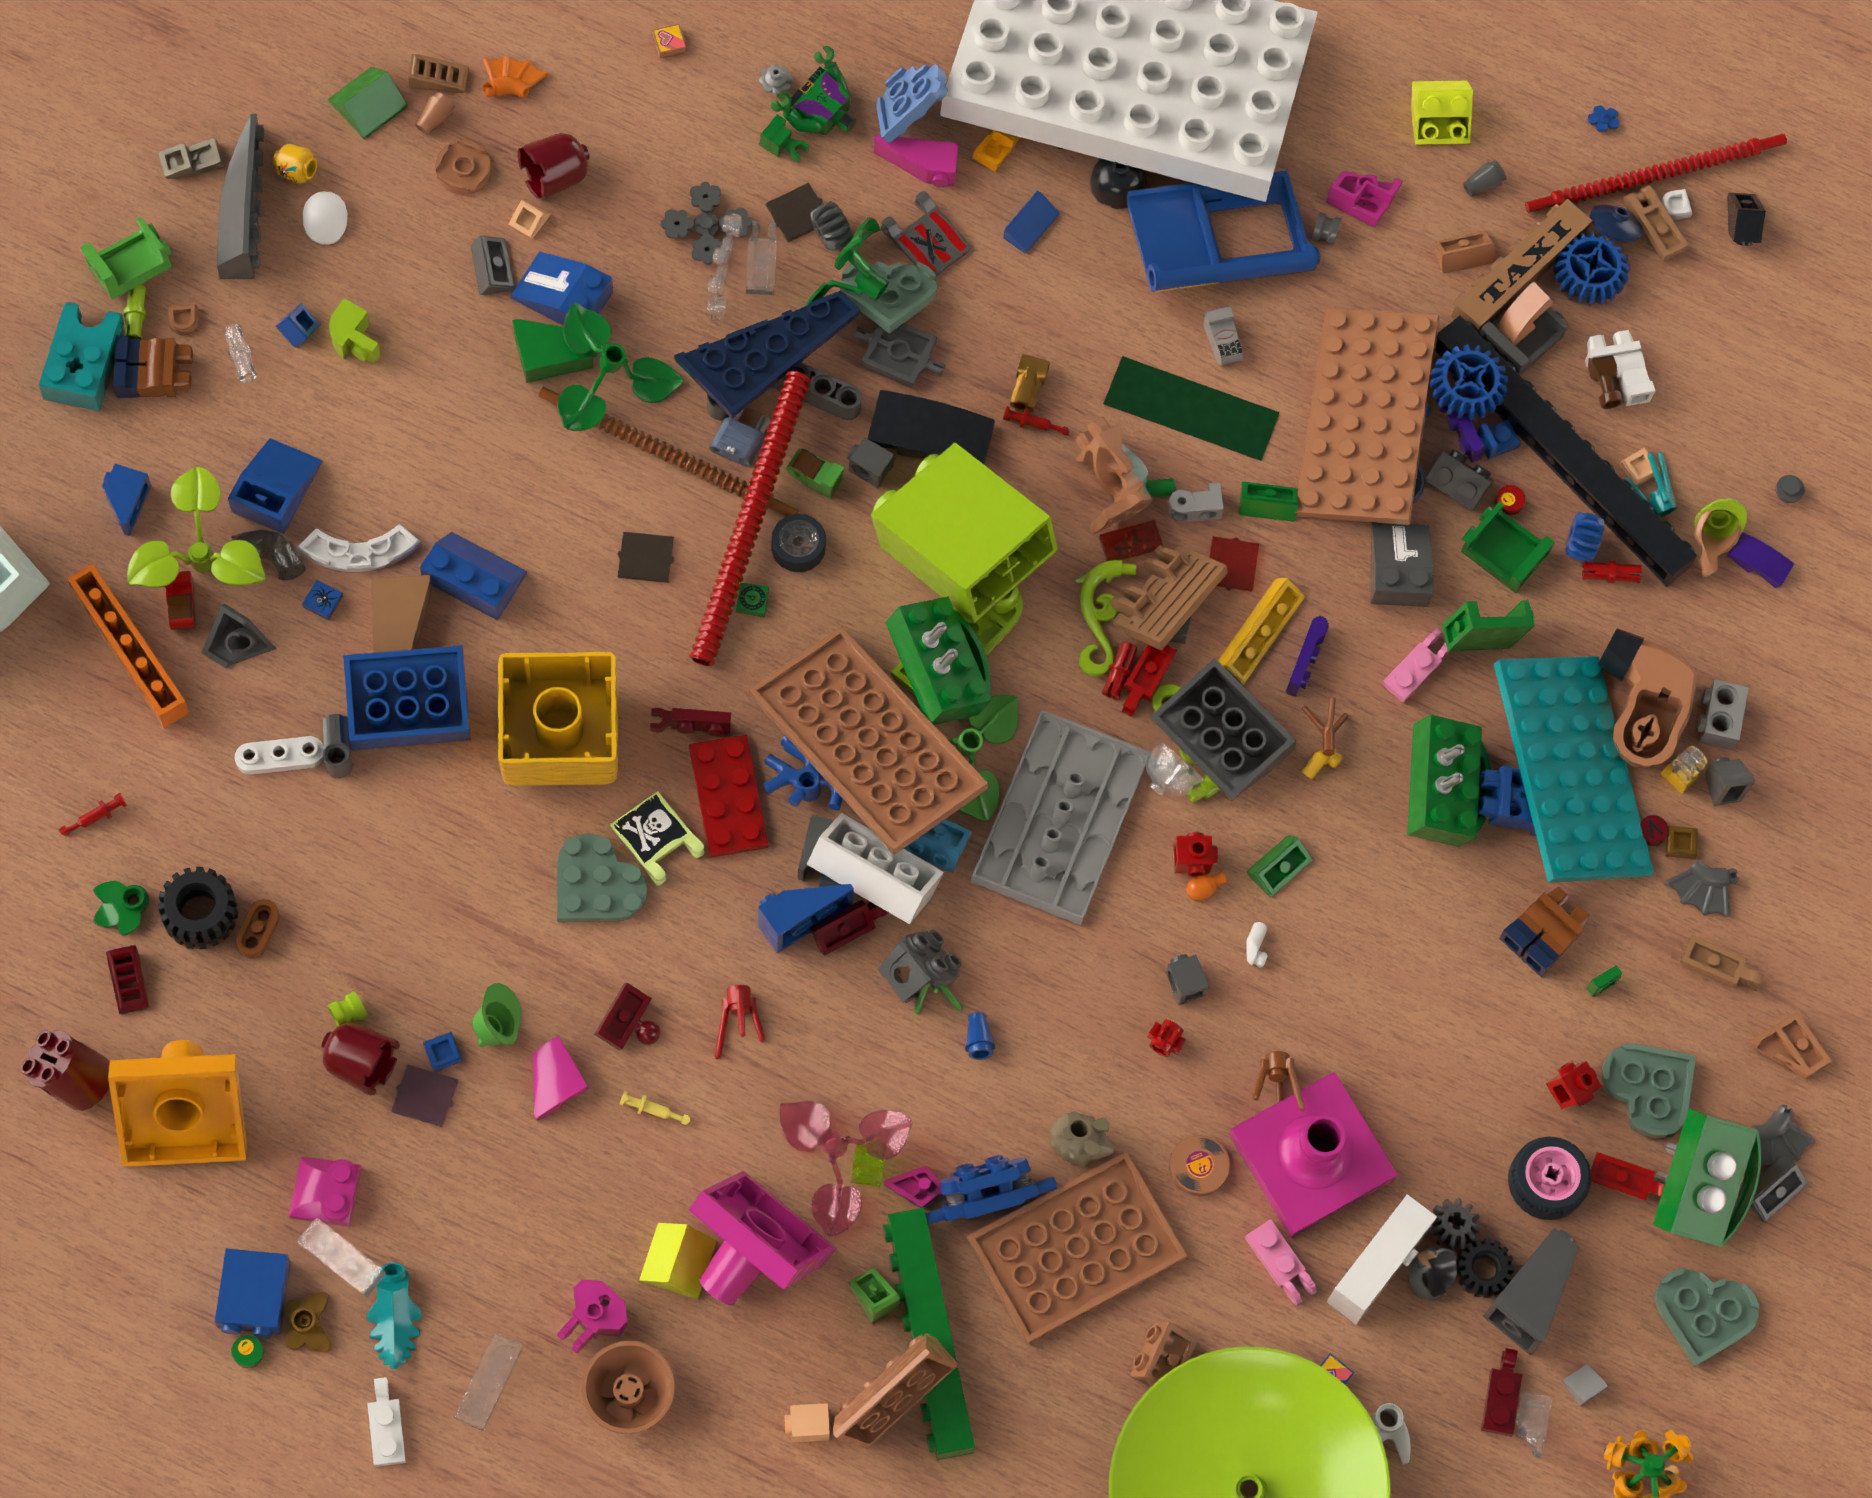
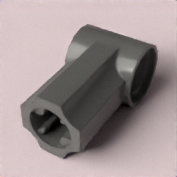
[322,714,353,778]

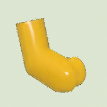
[1301,749,1343,780]

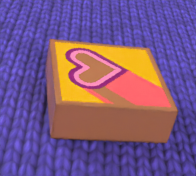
[652,24,687,58]

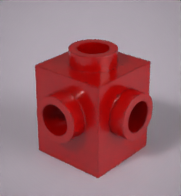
[1173,832,1218,877]
[1546,1061,1602,1110]

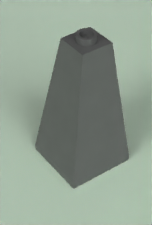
[1483,1228,1579,1355]

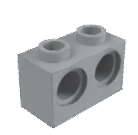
[1696,679,1749,750]

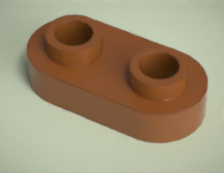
[236,899,280,958]

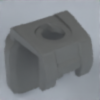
[878,930,962,1003]

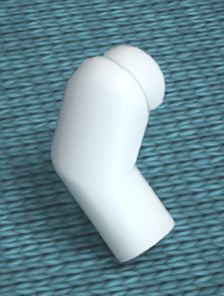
[1246,922,1268,968]

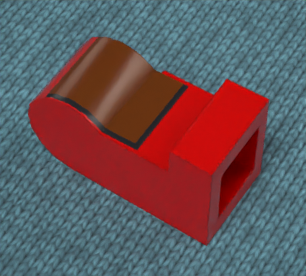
[165,571,195,630]

